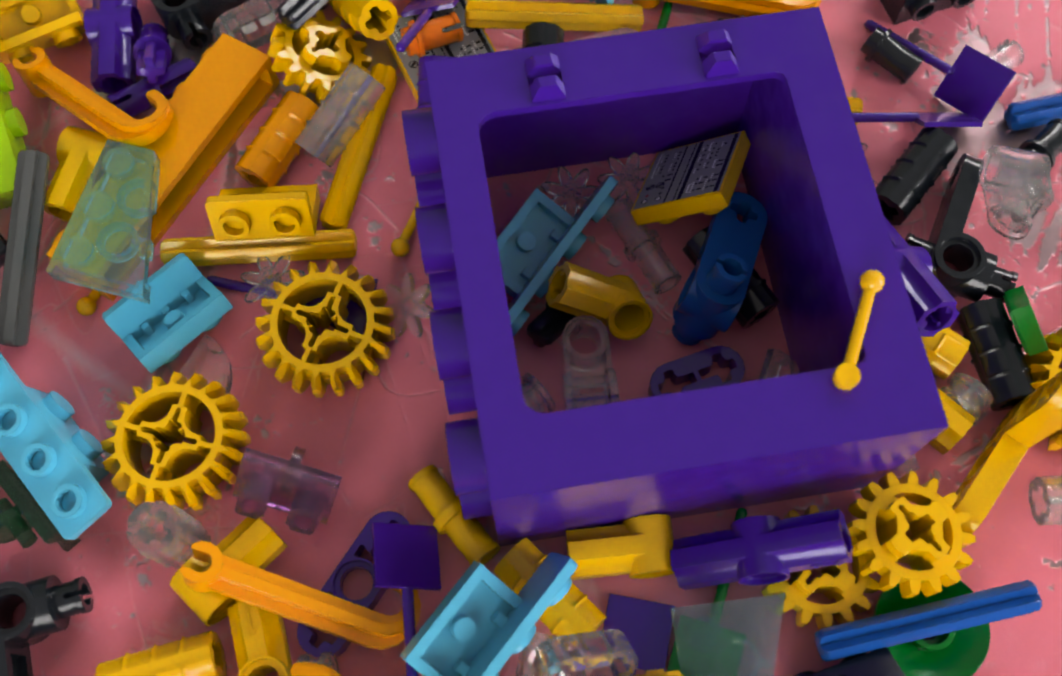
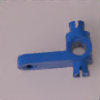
[672,192,768,346]

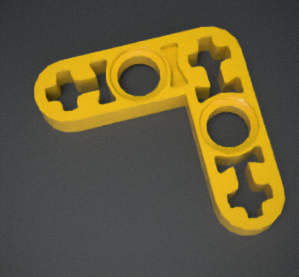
[951,371,1062,534]

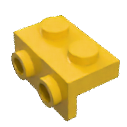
[0,0,86,65]
[205,184,321,242]

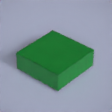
[1004,285,1049,356]

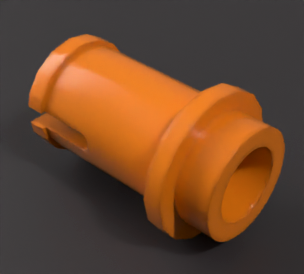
[400,11,464,58]

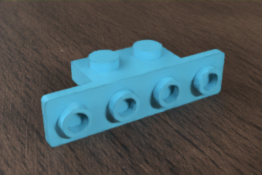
[497,175,618,336]
[0,352,112,540]
[399,552,578,676]

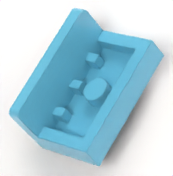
[102,253,233,374]

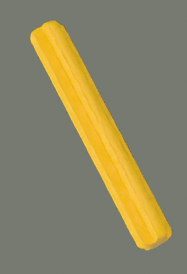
[464,0,644,32]
[320,63,398,230]
[160,229,357,266]

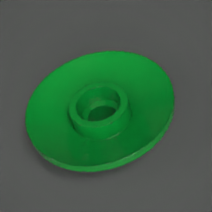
[874,569,990,676]

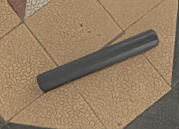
[0,149,50,347]

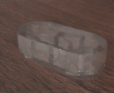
[212,0,285,49]
[528,629,639,676]

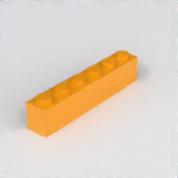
[46,33,280,302]

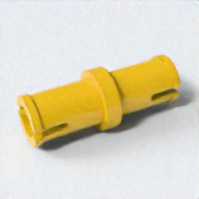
[408,464,500,565]

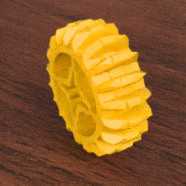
[255,260,396,398]
[100,371,251,515]

